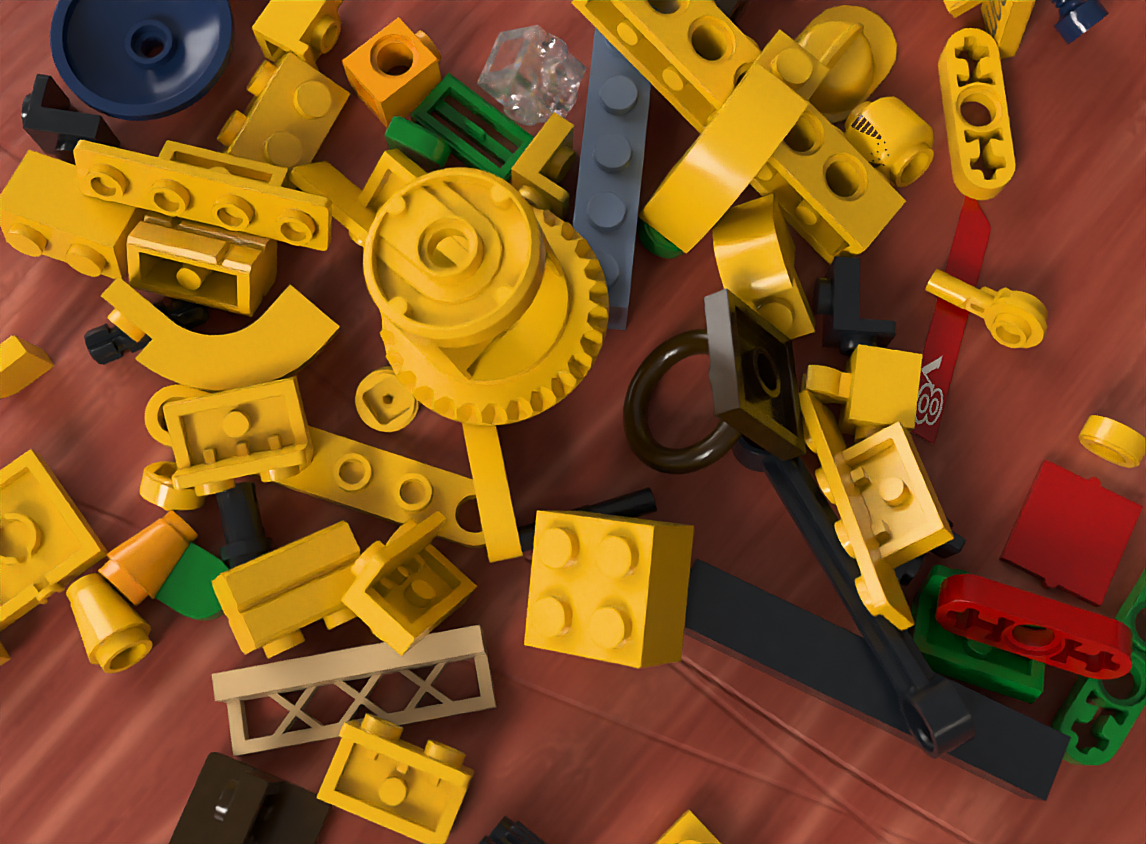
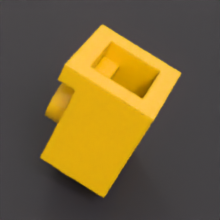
[252,0,343,71]

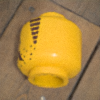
[844,96,934,188]

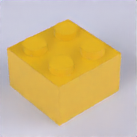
[524,510,694,668]

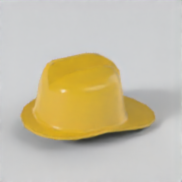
[794,5,897,124]

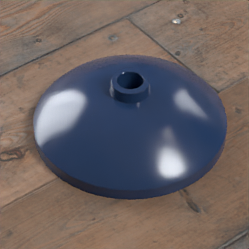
[50,0,235,121]

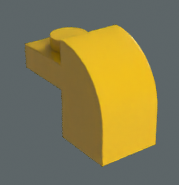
[712,193,815,339]

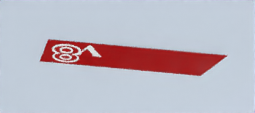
[911,195,992,445]

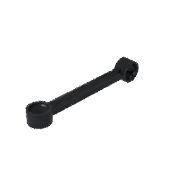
[732,435,975,759]

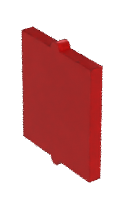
[999,460,1143,607]

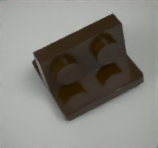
[169,752,333,844]

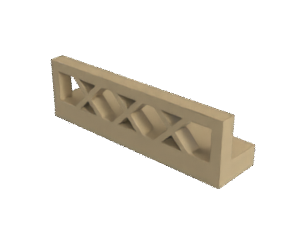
[212,625,497,756]

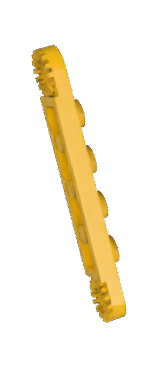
[144,384,486,549]

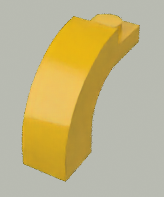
[638,29,830,254]
[101,276,340,392]

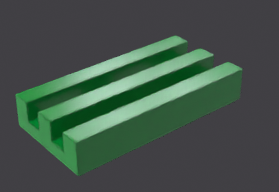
[410,73,535,184]

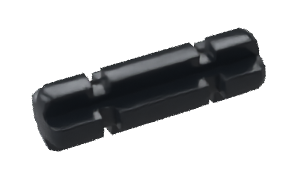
[84,298,209,365]

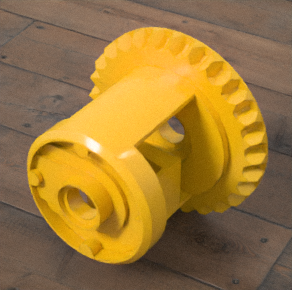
[363,168,609,426]

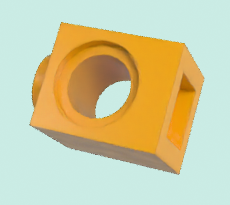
[342,17,442,128]

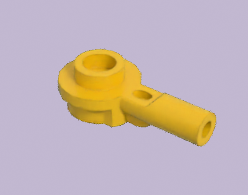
[925,269,1048,348]

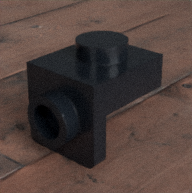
[21,74,120,165]
[813,256,896,357]

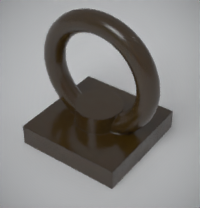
[623,288,806,475]

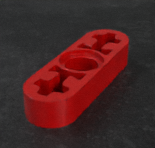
[936,574,1133,680]

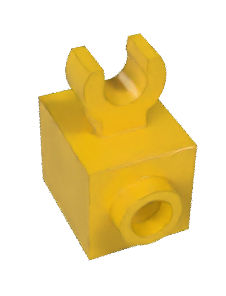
[800,344,922,443]

